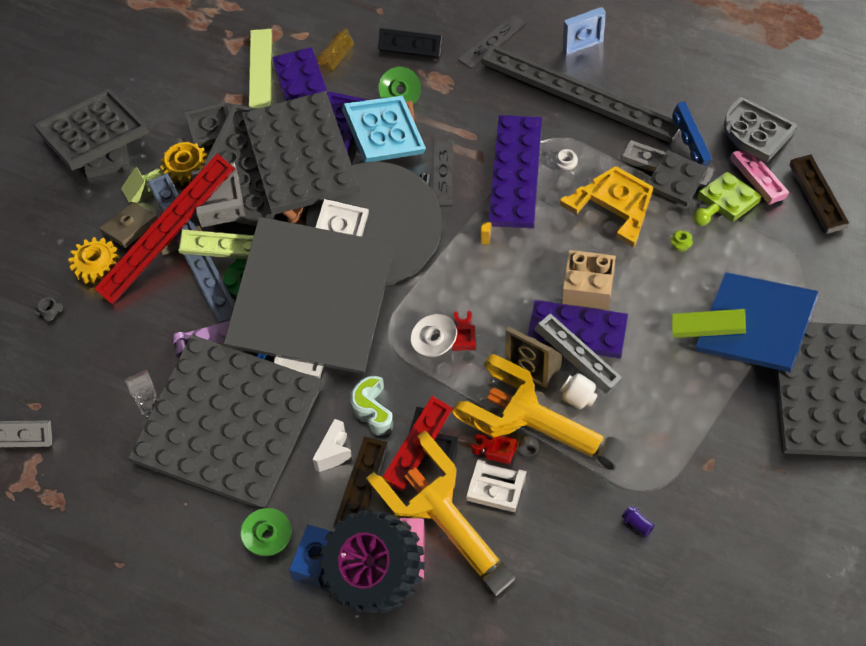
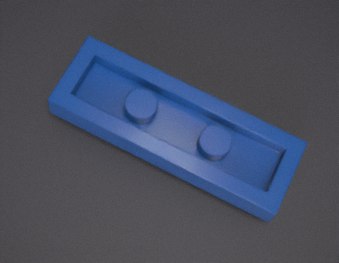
[672,101,712,167]

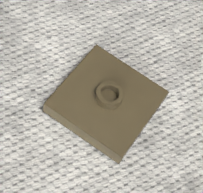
[99,202,158,248]

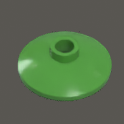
[379,67,421,105]
[241,508,292,556]

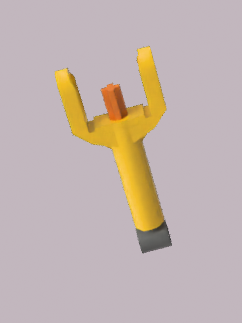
[452,354,626,470]
[366,431,516,597]

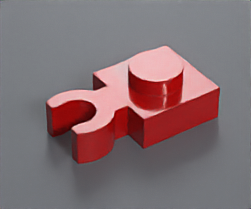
[452,311,476,351]
[471,434,518,464]

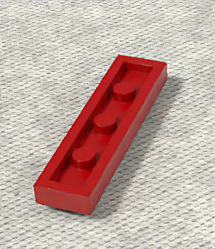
[382,396,453,492]

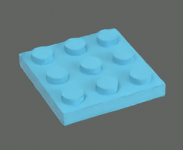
[342,96,426,163]

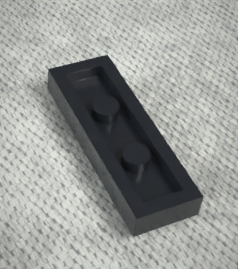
[378,28,442,57]

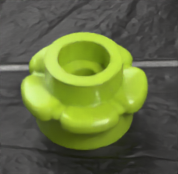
[670,230,693,252]

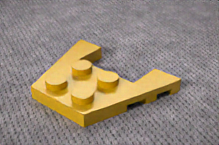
[560,166,653,248]

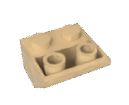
[562,250,616,310]

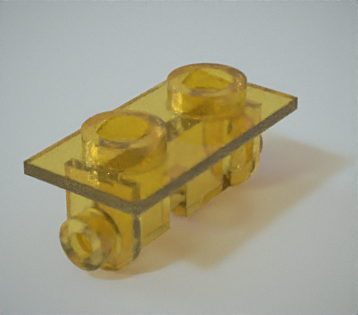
[317,28,355,71]

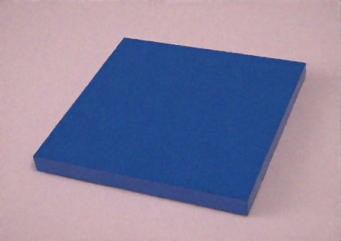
[696,272,819,373]

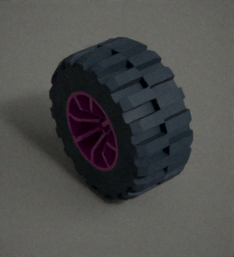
[319,510,425,613]

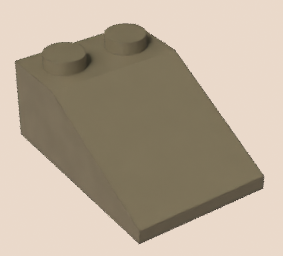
[505,326,562,388]

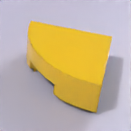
[480,222,492,245]

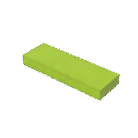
[672,309,746,338]

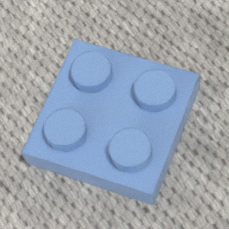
[563,7,606,55]

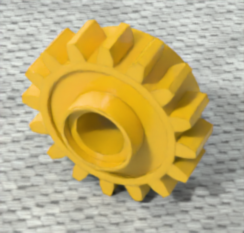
[160,142,208,186]
[68,237,120,284]

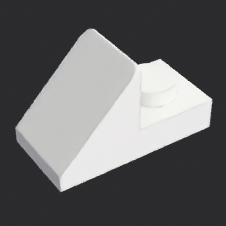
[313,419,352,472]

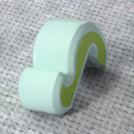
[350,376,393,436]

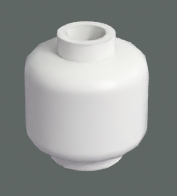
[560,373,598,410]

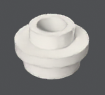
[556,149,578,170]

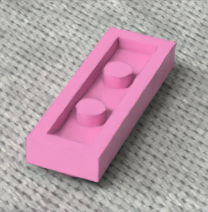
[730,150,789,205]

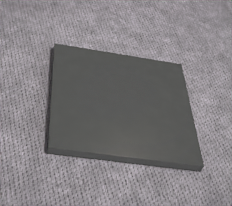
[224,217,395,374]

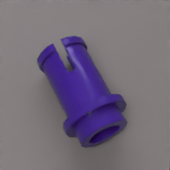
[621,506,655,538]

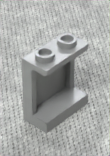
[191,163,246,227]

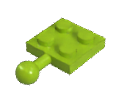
[693,172,762,226]

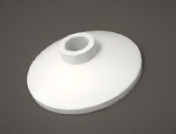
[411,314,457,357]

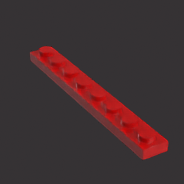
[94,153,235,305]

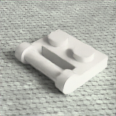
[466,459,527,512]

